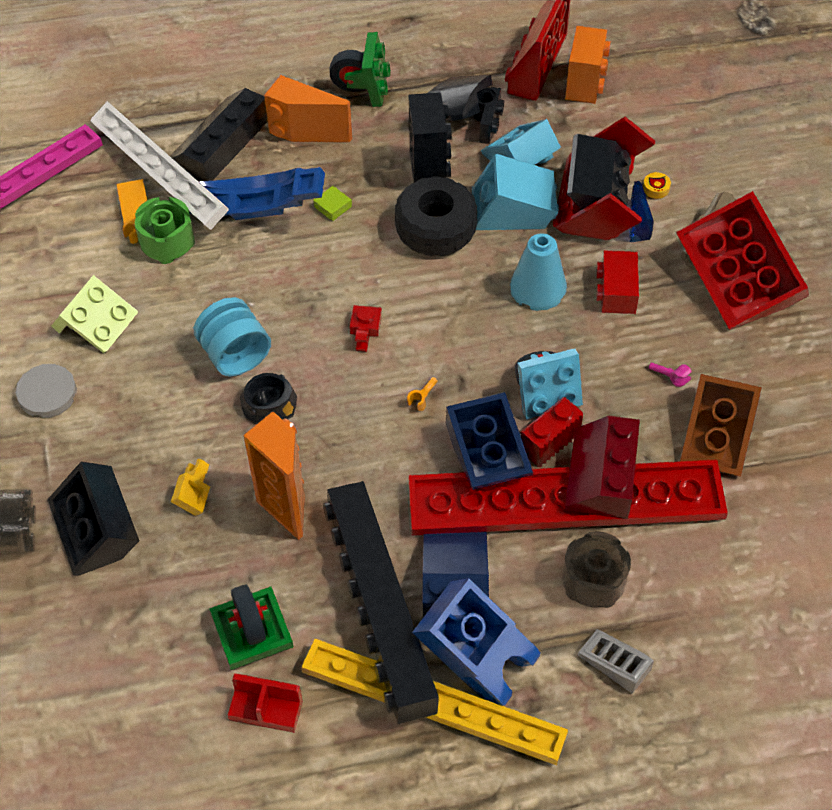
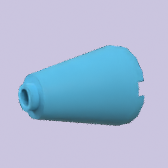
[510,234,567,311]

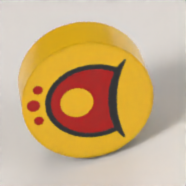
[643,172,671,199]

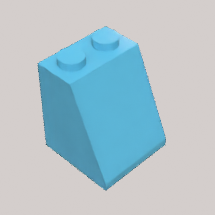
[472,153,559,230]

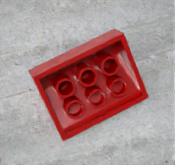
[505,0,571,101]
[676,191,809,330]

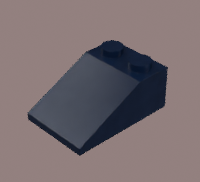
[445,392,533,490]
[423,532,489,617]

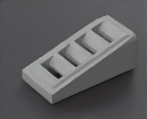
[578,629,654,694]

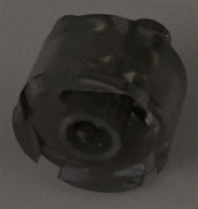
[0,489,36,553]
[562,531,631,608]

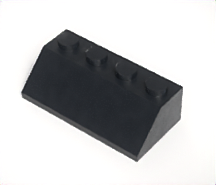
[170,88,268,182]

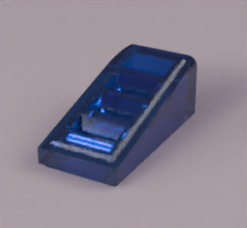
[629,181,654,242]

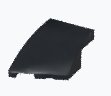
[408,75,493,124]

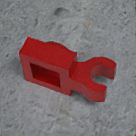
[350,305,382,352]

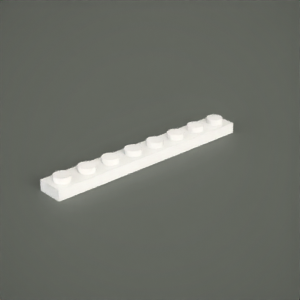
[90,101,229,230]

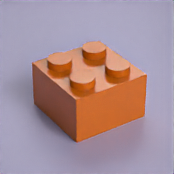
[565,26,611,104]

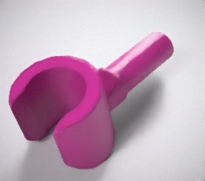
[649,362,692,387]

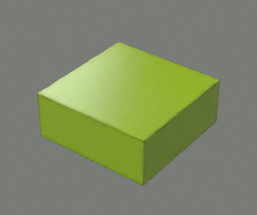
[313,186,352,221]

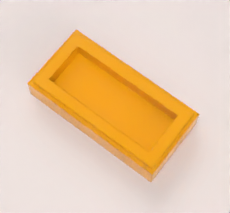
[116,179,147,224]

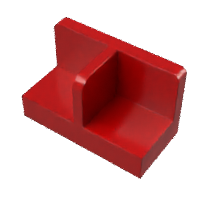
[228,673,303,733]

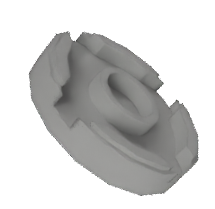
[16,364,77,418]

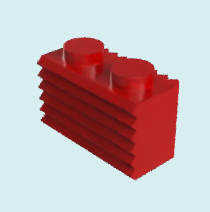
[520,397,583,467]

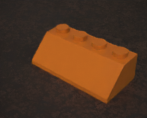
[243,412,305,540]

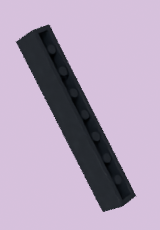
[323,481,439,724]

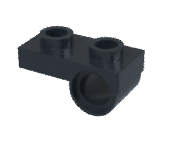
[473,87,505,144]

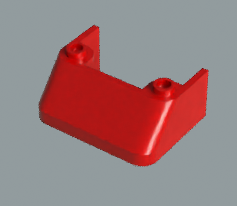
[553,116,655,240]

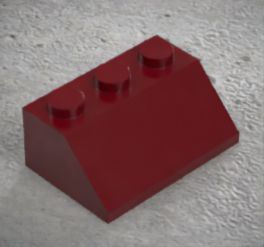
[565,416,640,519]

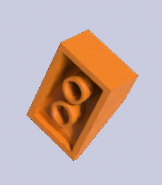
[264,75,352,142]

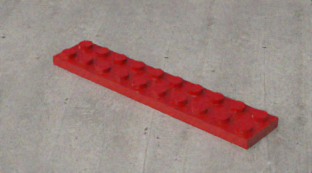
[409,460,728,536]

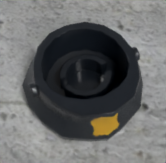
[240,373,297,424]

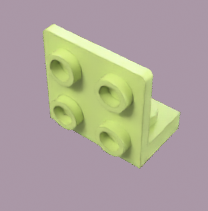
[51,275,138,353]

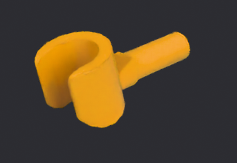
[123,221,138,244]
[407,377,438,411]

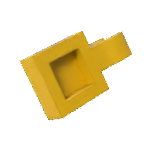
[171,458,210,516]

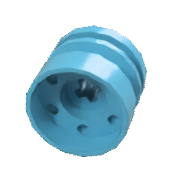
[193,297,271,377]

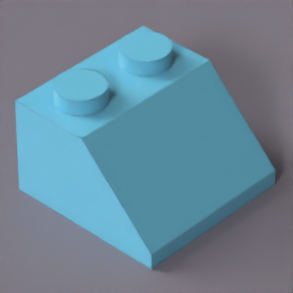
[481,119,561,165]

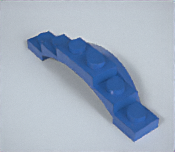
[174,167,325,220]

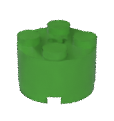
[134,197,195,264]

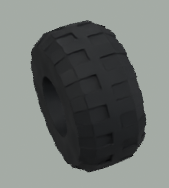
[395,176,477,256]

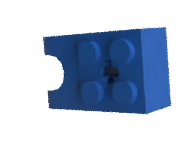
[412,578,540,707]

